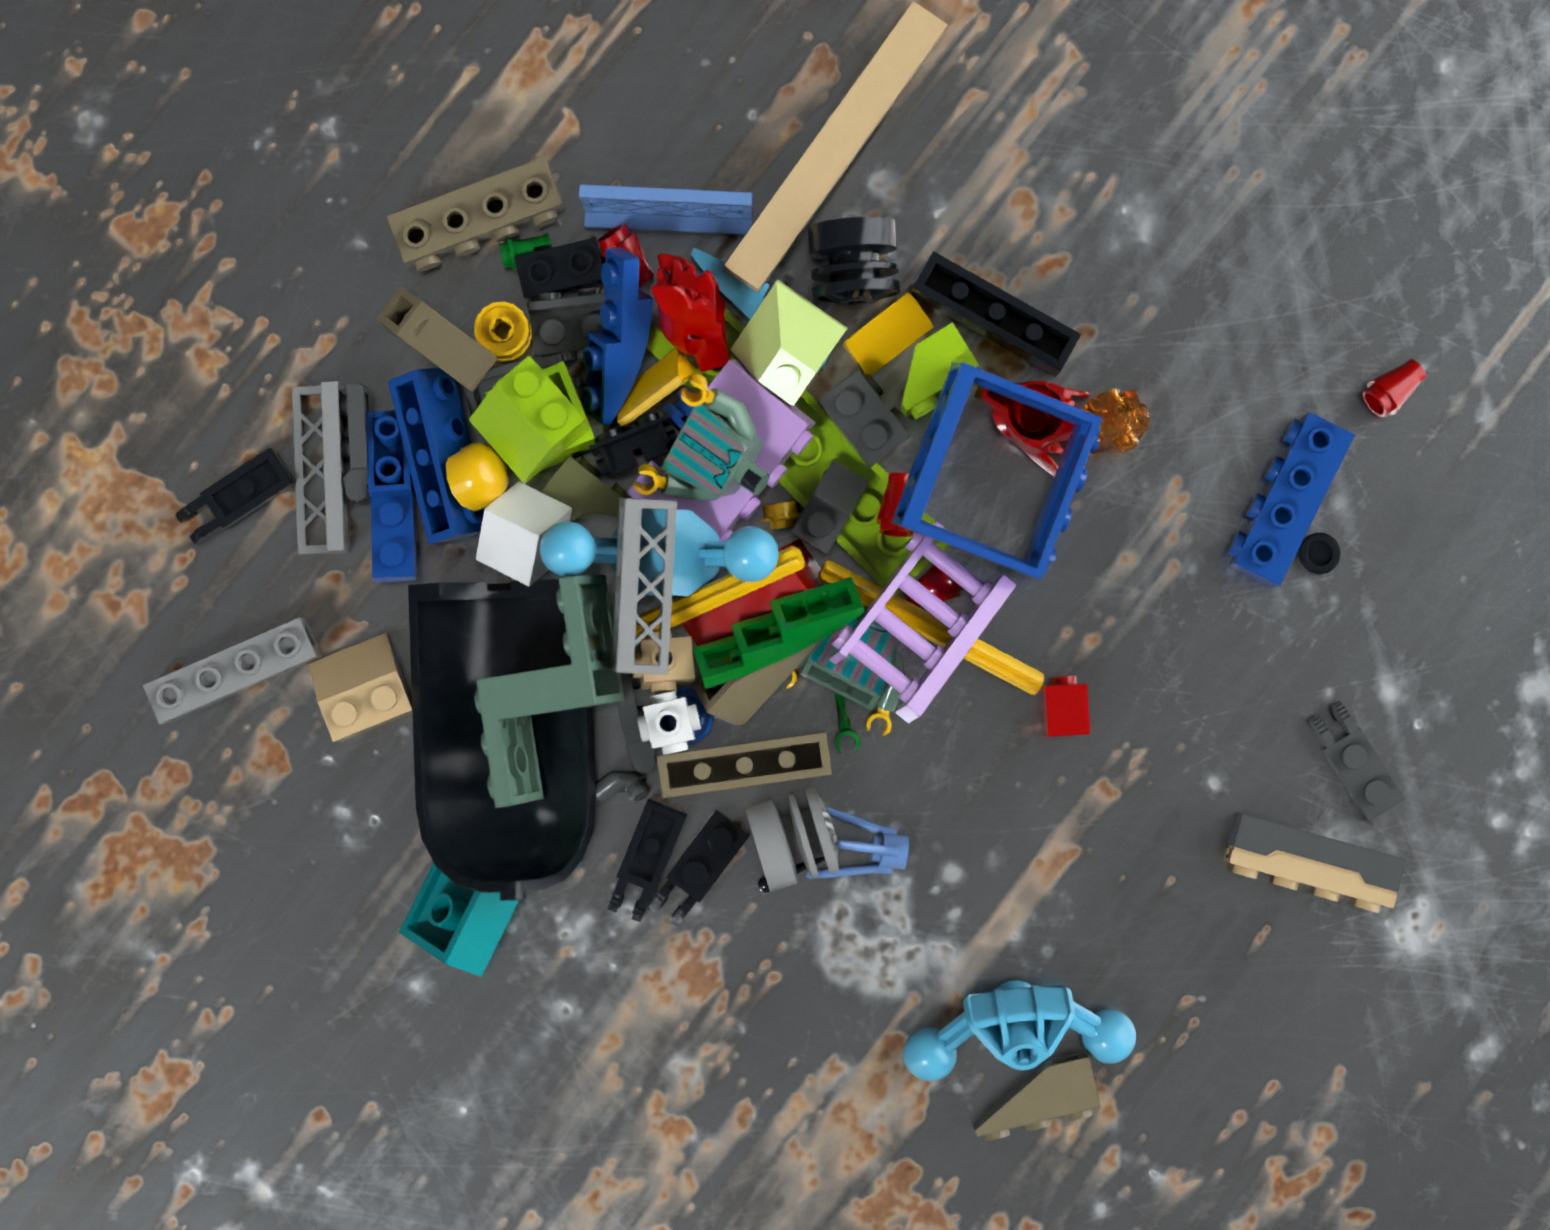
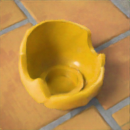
[446,442,509,511]

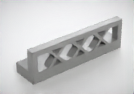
[292,381,350,555]
[611,498,677,675]

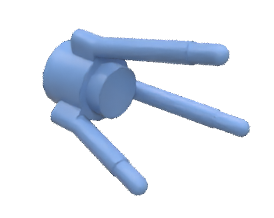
[806,807,909,879]

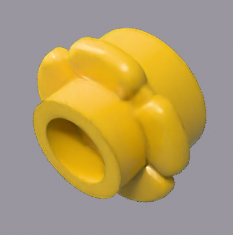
[761,500,802,530]

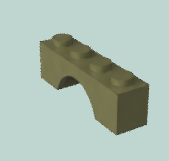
[541,456,676,600]

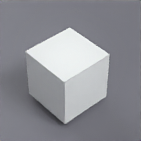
[476,481,572,587]

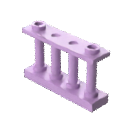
[828,522,1016,723]

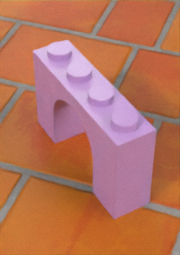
[627,359,816,541]

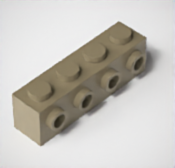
[386,157,565,272]

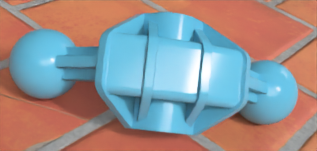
[540,509,779,596]
[903,980,1136,1081]

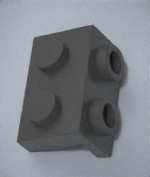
[817,370,910,469]

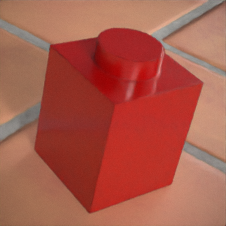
[1041,676,1091,737]

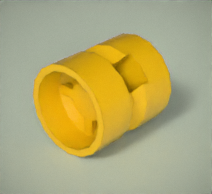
[474,301,533,363]

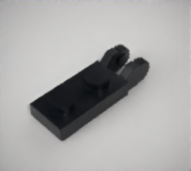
[175,448,295,545]
[607,798,687,922]
[648,810,750,928]

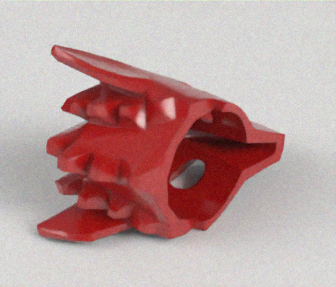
[650,253,731,373]
[974,381,1091,477]

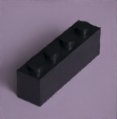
[911,251,1082,377]

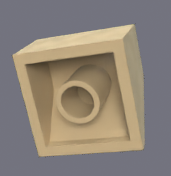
[309,632,412,742]

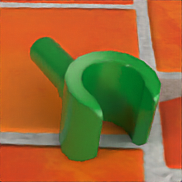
[834,694,860,754]

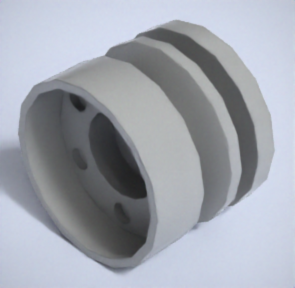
[745,786,840,892]

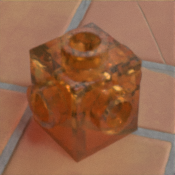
[1083,389,1150,454]

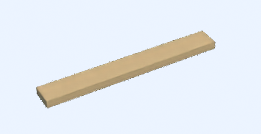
[723,1,948,293]

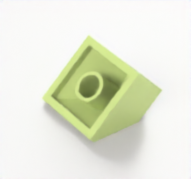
[731,280,847,407]

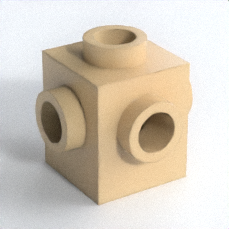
[632,632,695,695]

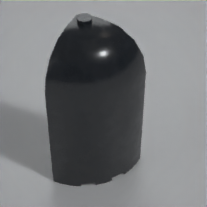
[408,579,596,901]

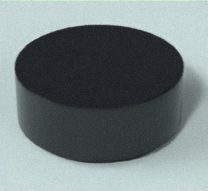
[1296,533,1341,575]

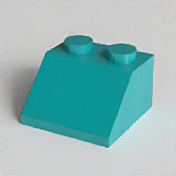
[399,862,519,977]

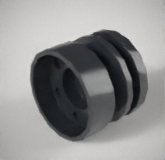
[808,216,900,305]

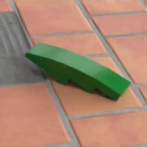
[693,577,865,689]

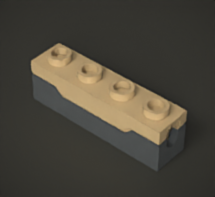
[1223,812,1407,913]

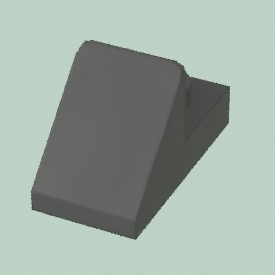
[790,460,870,555]

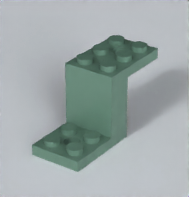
[475,575,625,808]

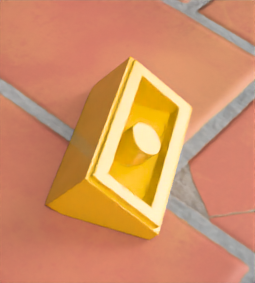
[843,291,934,376]
[617,348,697,427]

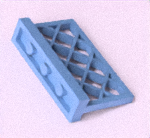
[579,184,753,237]

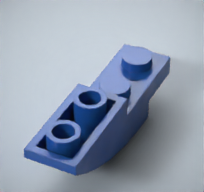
[582,247,653,425]
[367,410,418,583]

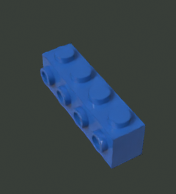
[388,368,486,545]
[1227,412,1355,588]

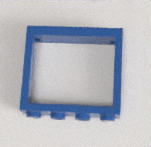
[891,362,1103,580]

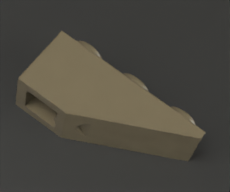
[376,285,498,392]
[693,640,822,727]
[972,1052,1101,1141]

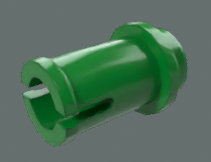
[499,233,551,271]

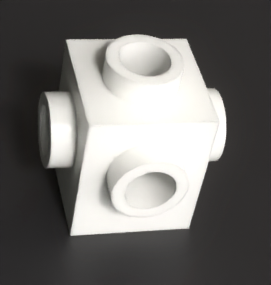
[637,691,701,755]

